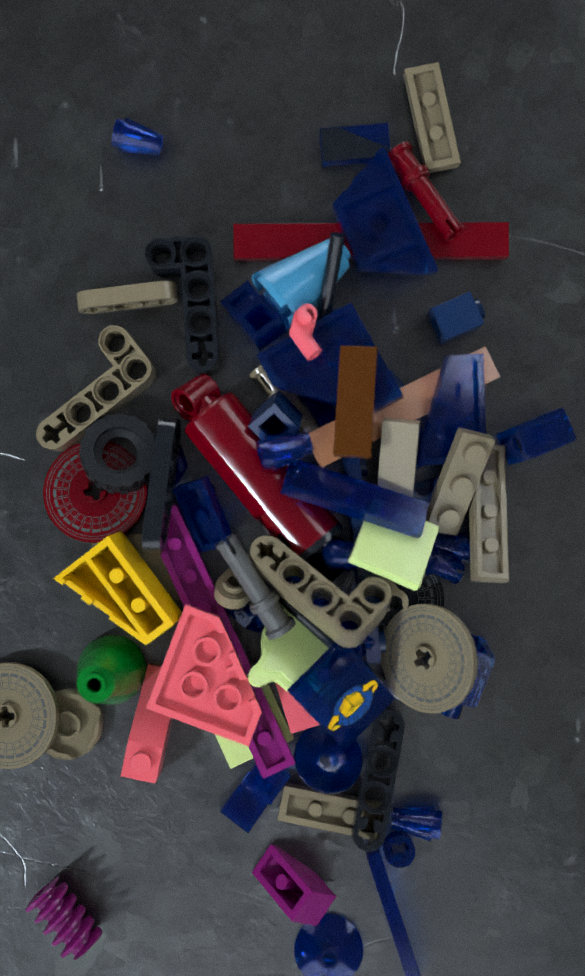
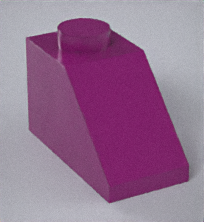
[252,844,337,926]

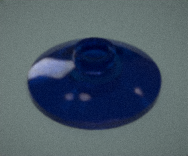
[294,723,363,794]
[294,914,363,976]

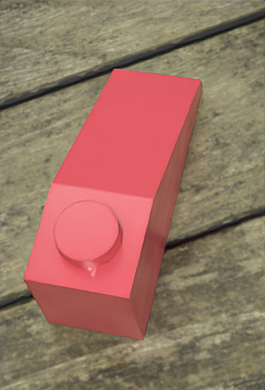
[121,663,173,784]

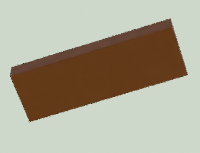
[333,346,378,459]

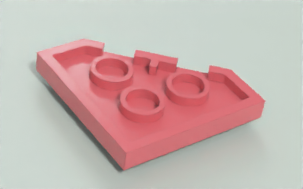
[146,604,262,747]

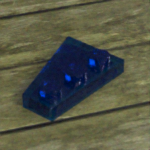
[416,353,486,466]

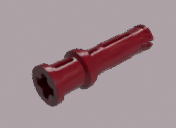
[384,141,465,242]

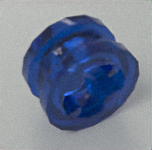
[383,830,416,868]

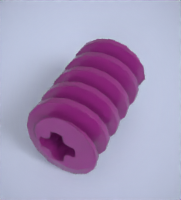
[25,876,103,960]

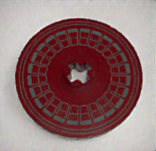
[43,442,148,543]

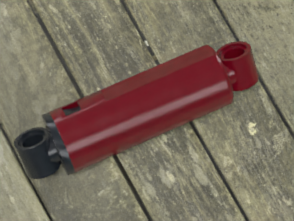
[171,373,352,582]

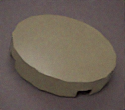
[46,688,104,760]

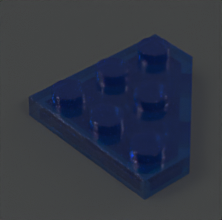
[257,302,403,414]

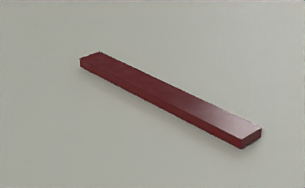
[233,222,509,261]

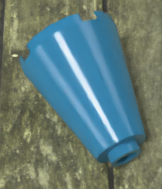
[251,239,351,329]

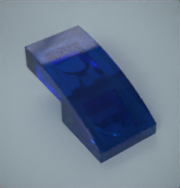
[219,762,291,833]

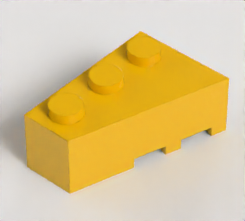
[53,531,182,645]

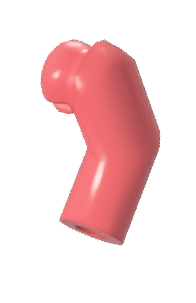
[289,304,322,361]

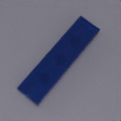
[280,457,429,539]
[366,848,421,976]

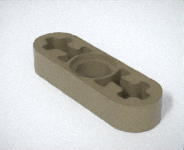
[76,281,178,314]

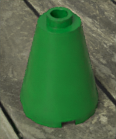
[77,634,147,705]

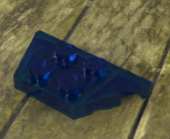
[332,147,438,275]

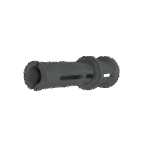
[215,533,296,640]

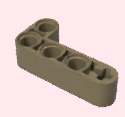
[36,325,157,452]
[250,535,392,648]

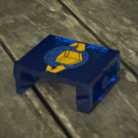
[287,642,395,750]

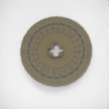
[381,603,478,713]
[0,662,59,769]

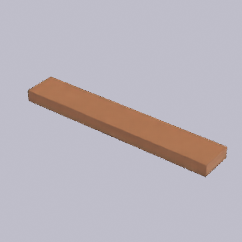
[304,346,500,468]

